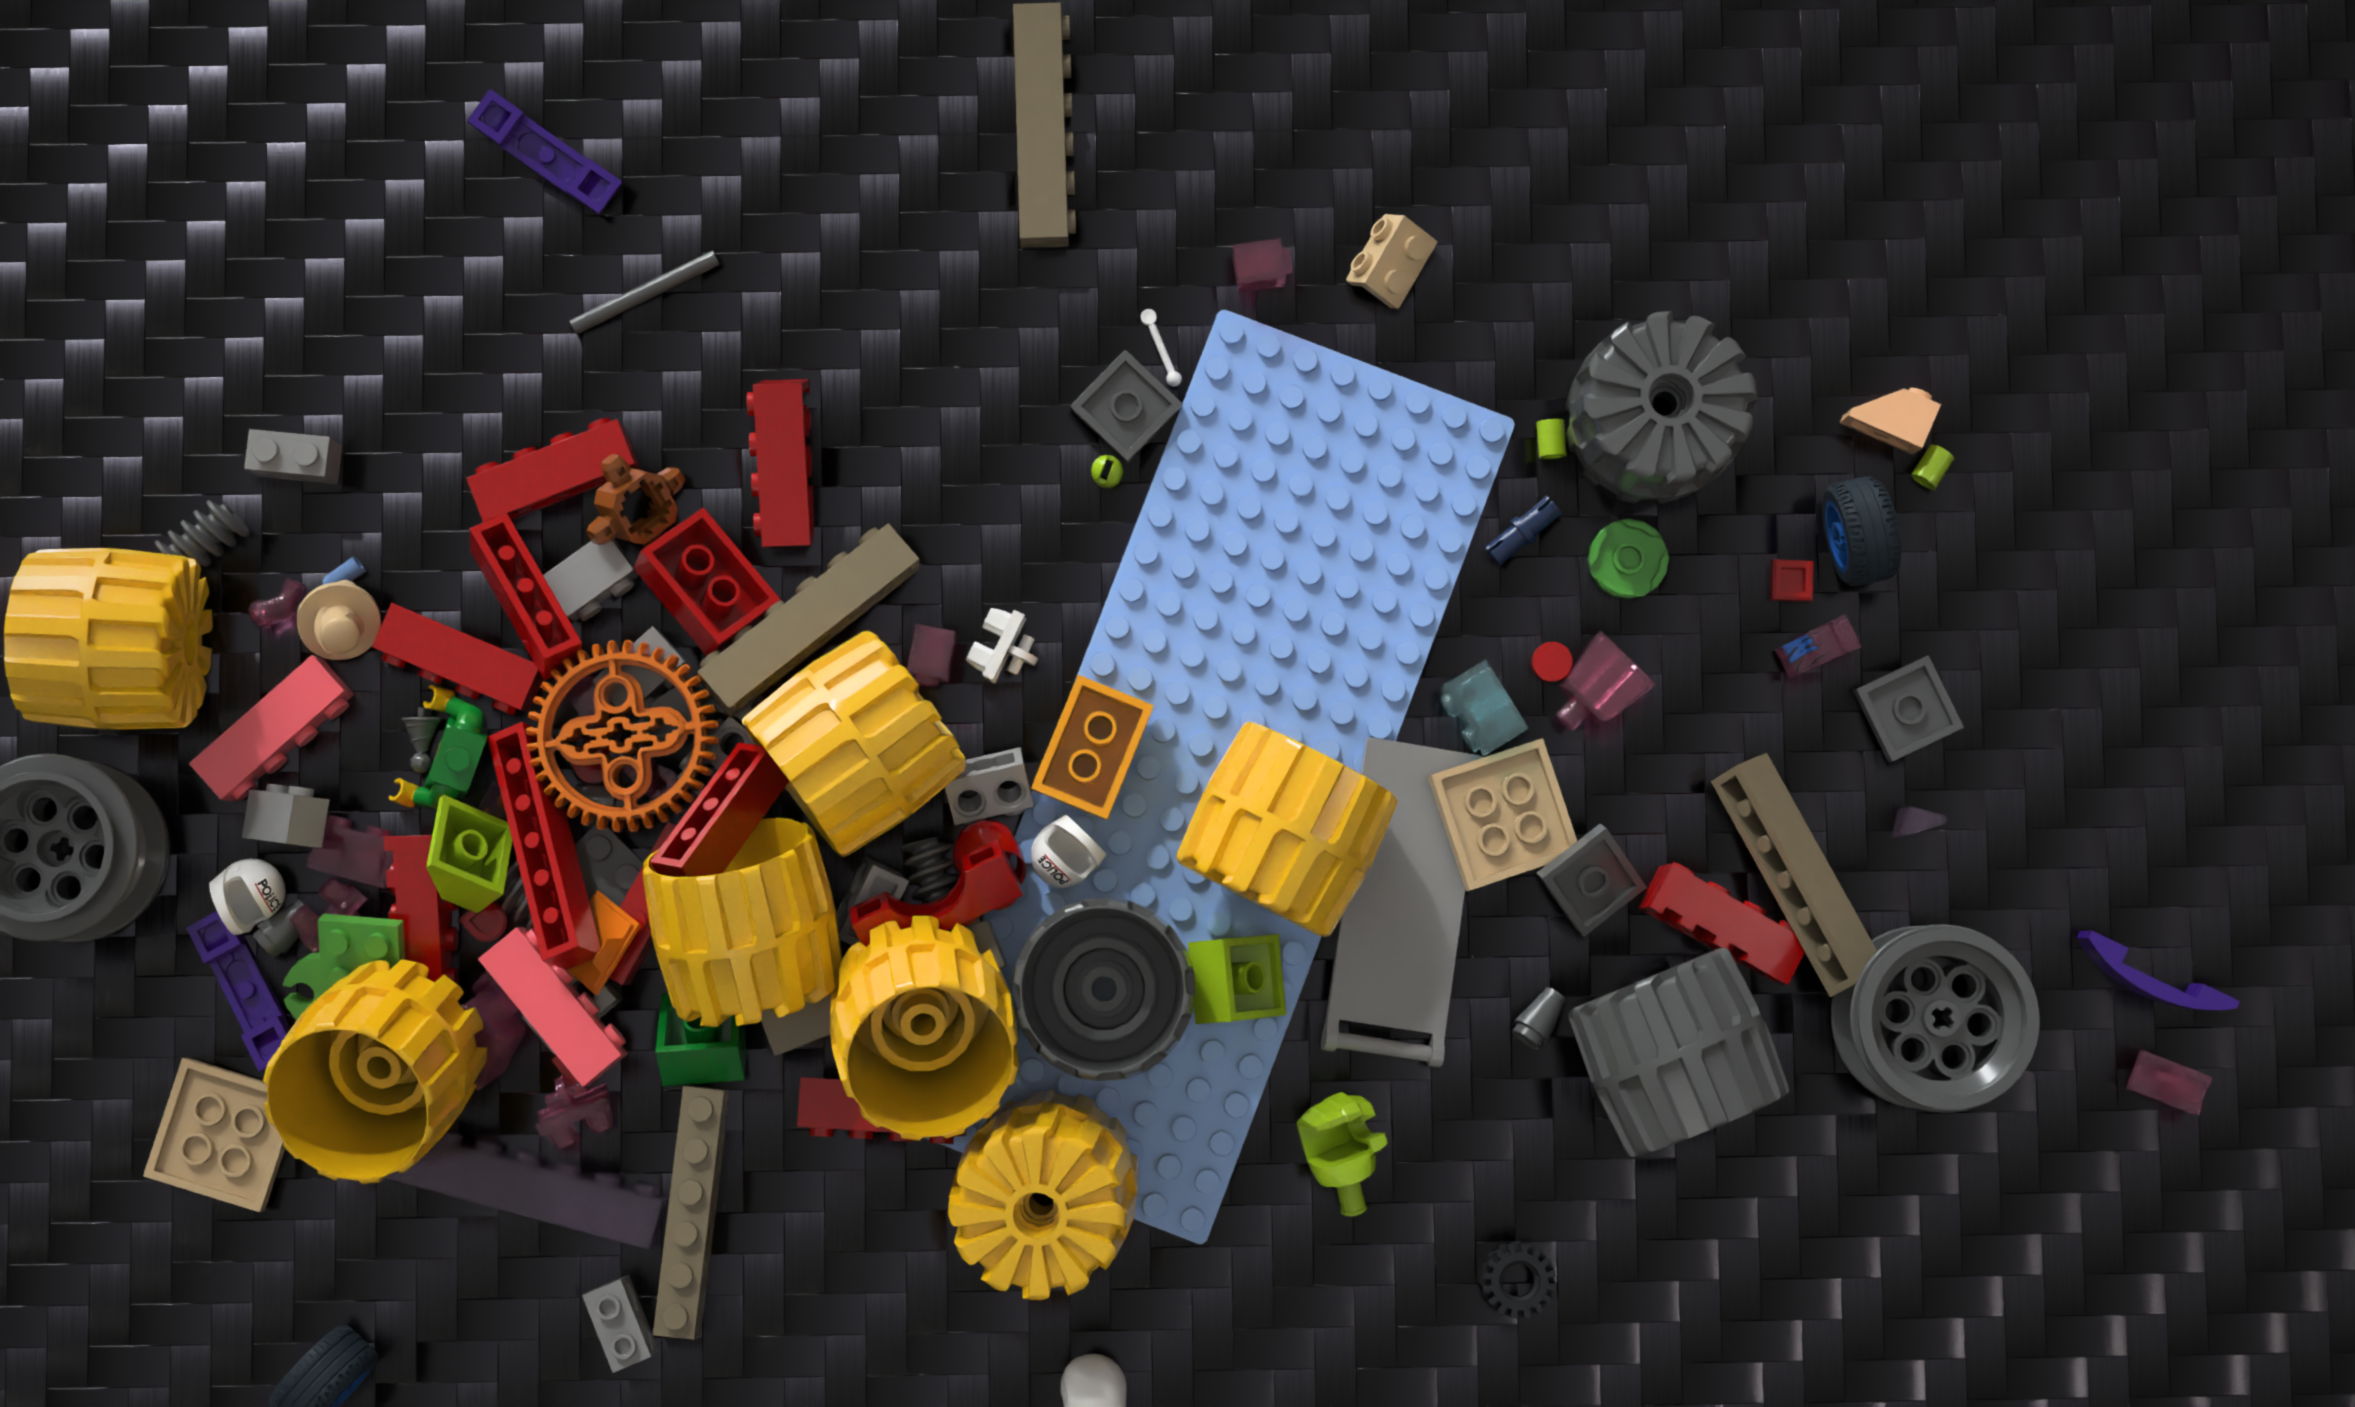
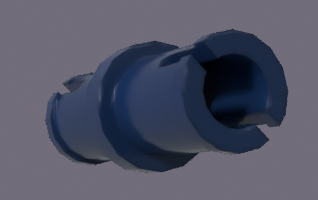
[1484,495,1562,566]

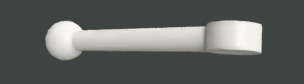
[1141,309,1182,387]

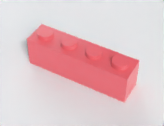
[189,655,354,802]
[478,927,628,1087]

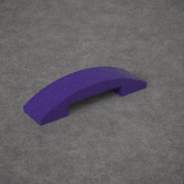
[467,89,623,215]
[186,911,290,1072]
[2076,931,2240,1010]

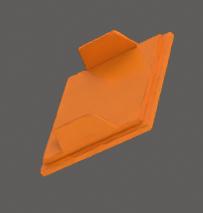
[569,890,641,996]

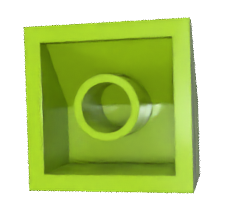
[426,795,512,913]
[1188,934,1287,1024]

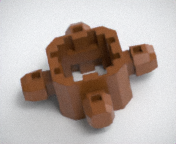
[586,454,685,547]

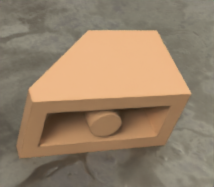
[1840,388,1941,455]

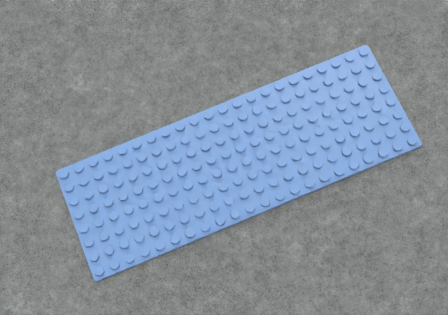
[925,310,1515,1244]

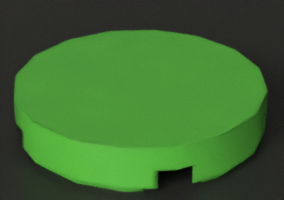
[1587,519,1669,600]

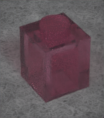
[1232,238,1292,293]
[907,624,958,687]

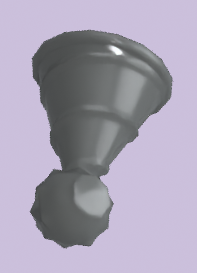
[401,707,442,773]

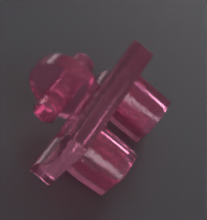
[289,876,367,953]
[2126,1050,2213,1116]
[536,1076,613,1149]

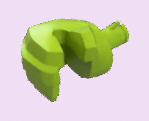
[1297,1092,1388,1216]

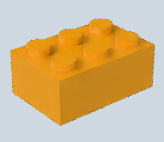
[1031,675,1154,821]

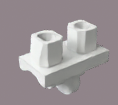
[966,608,1038,684]

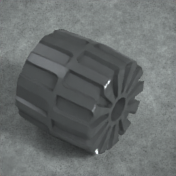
[1565,311,1758,504]
[1012,897,1195,1081]
[1569,948,1789,1157]

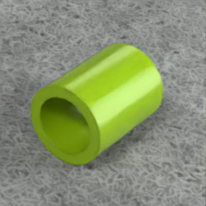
[1536,419,1567,459]
[1911,444,1954,490]

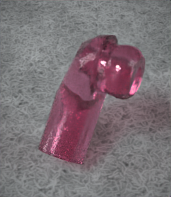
[248,578,306,626]

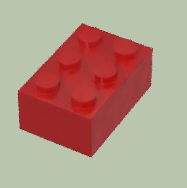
[633,507,781,656]

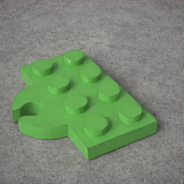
[283,914,406,1021]

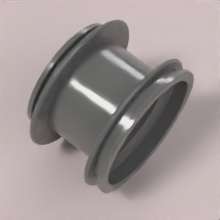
[0,754,170,942]
[1831,924,2040,1113]

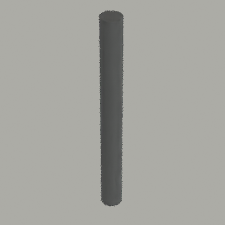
[569,250,720,334]

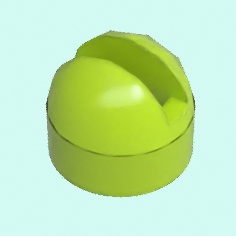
[1091,455,1123,488]

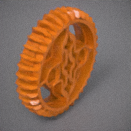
[526,640,720,832]

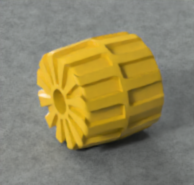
[4,548,213,729]
[742,631,967,857]
[1176,722,1397,937]
[643,818,842,1027]
[830,916,1019,1141]
[263,959,488,1184]
[948,1089,1139,1301]

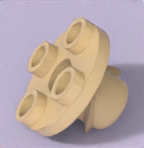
[297,580,381,660]

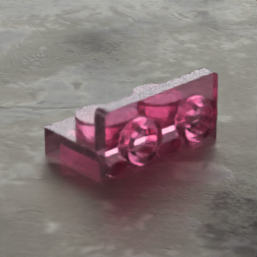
[306,814,393,889]

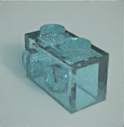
[1440,659,1529,757]

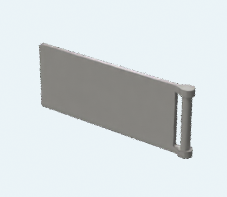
[1321,737,1483,1068]

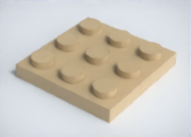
[1427,738,1577,891]
[143,1057,285,1212]

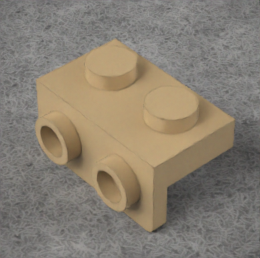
[1346,214,1438,309]

